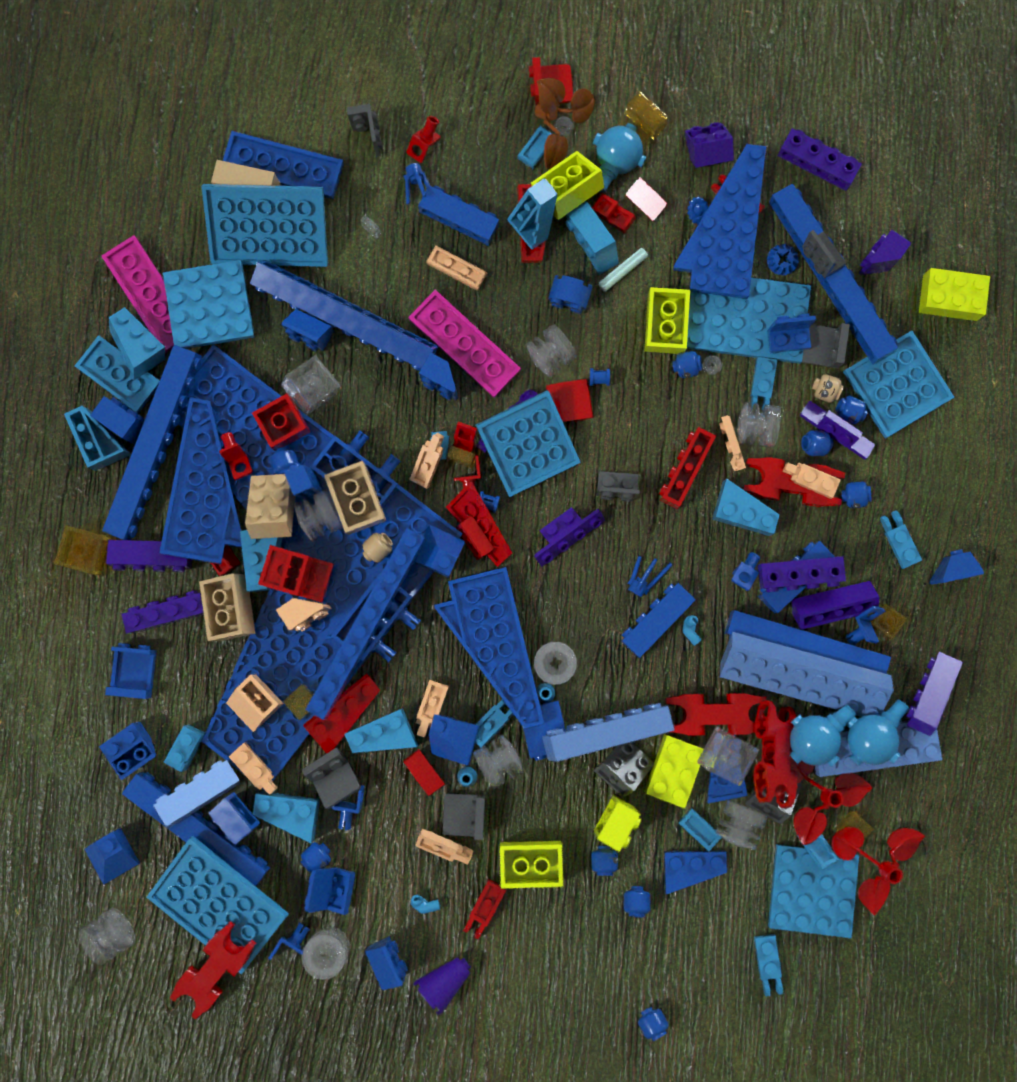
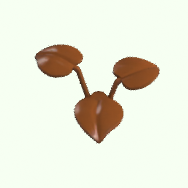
[535,78,594,169]

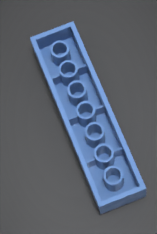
[720,632,893,717]

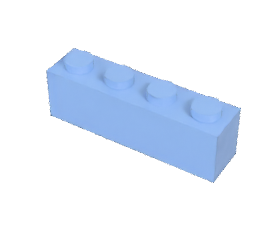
[153,760,240,829]

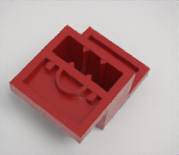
[258,545,334,603]

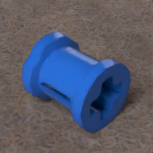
[590,368,610,386]
[480,491,500,513]

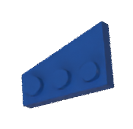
[707,735,748,803]
[664,851,727,894]

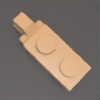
[719,415,746,471]
[410,433,444,489]
[782,463,840,499]
[416,680,449,737]
[229,742,278,795]
[416,828,473,865]

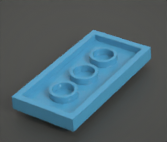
[75,335,160,413]

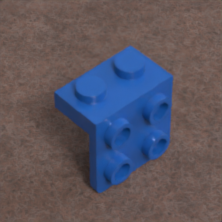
[305,867,355,915]

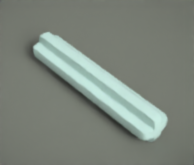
[599,248,648,292]

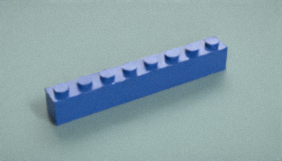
[724,610,891,674]
[122,772,270,887]

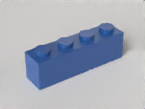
[418,185,499,246]
[758,541,835,614]
[621,583,696,658]

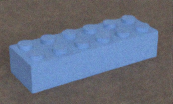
[542,703,674,761]
[813,720,942,777]

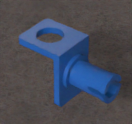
[731,552,760,591]
[846,606,885,646]
[332,785,365,830]
[268,922,310,960]

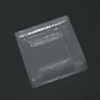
[360,215,381,239]

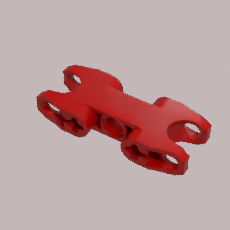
[742,457,845,507]
[665,693,766,736]
[754,700,797,808]
[170,921,256,1020]

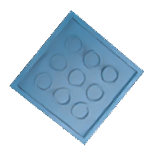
[163,260,254,349]
[843,331,954,438]
[475,390,581,497]
[768,844,859,938]

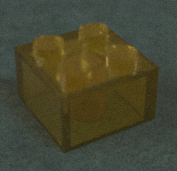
[54,525,112,576]

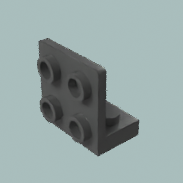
[346,104,383,157]
[802,230,846,278]
[801,323,850,369]
[597,471,640,502]
[593,742,654,798]
[302,748,361,809]
[745,782,802,824]
[443,793,485,840]

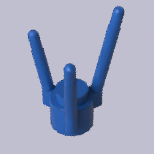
[404,163,430,205]
[627,556,672,597]

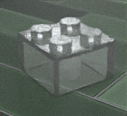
[281,355,341,416]
[697,726,759,786]

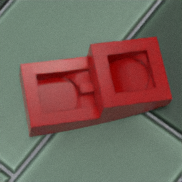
[592,193,636,234]
[453,421,477,454]
[403,749,445,796]

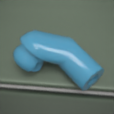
[682,615,701,646]
[411,894,440,914]

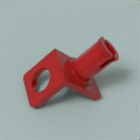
[406,116,441,163]
[219,432,253,480]
[454,455,481,488]

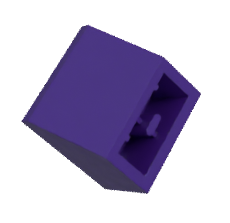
[685,122,734,168]
[858,230,911,276]

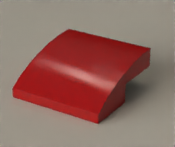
[546,379,593,423]

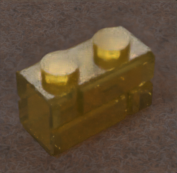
[625,92,669,139]

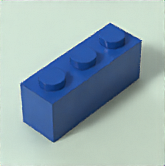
[284,463,324,502]

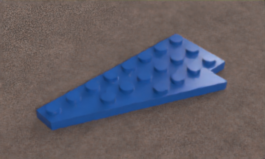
[673,144,766,299]
[159,397,242,564]
[434,567,544,729]

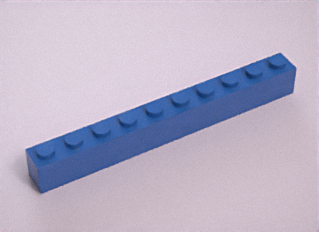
[769,184,898,365]
[250,260,439,371]
[102,345,202,540]
[305,528,427,720]

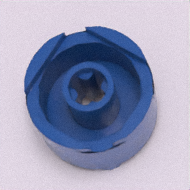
[548,275,593,314]

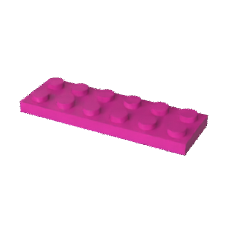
[101,235,174,353]
[408,290,521,398]

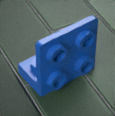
[767,314,816,353]

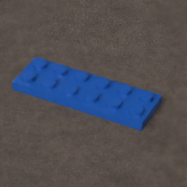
[223,131,344,199]

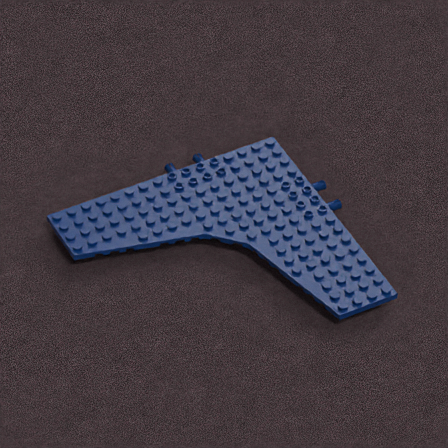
[179,344,463,791]

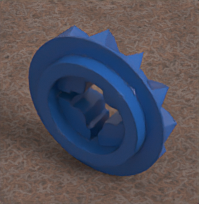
[767,244,799,275]

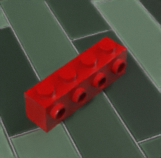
[659,427,716,509]

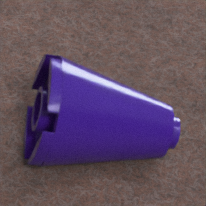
[413,957,471,1016]

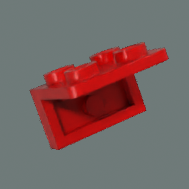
[529,57,573,106]

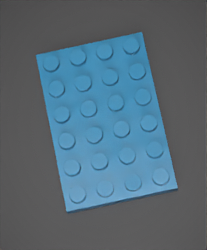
[201,184,328,267]
[687,278,811,364]
[147,836,289,974]

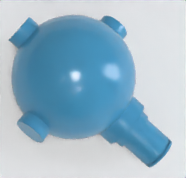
[593,123,647,193]
[846,700,909,766]
[790,704,856,767]

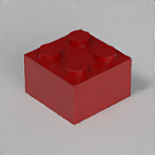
[252,393,310,451]

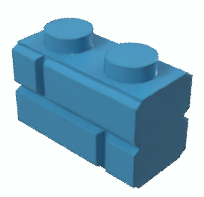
[164,725,205,772]

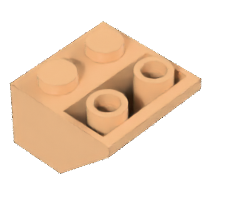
[276,598,332,632]
[226,674,284,732]

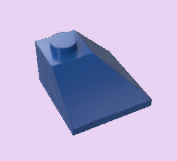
[415,525,465,578]
[930,549,984,585]
[429,714,480,766]
[84,828,140,885]

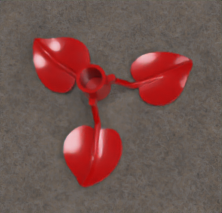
[790,748,872,845]
[832,827,925,915]

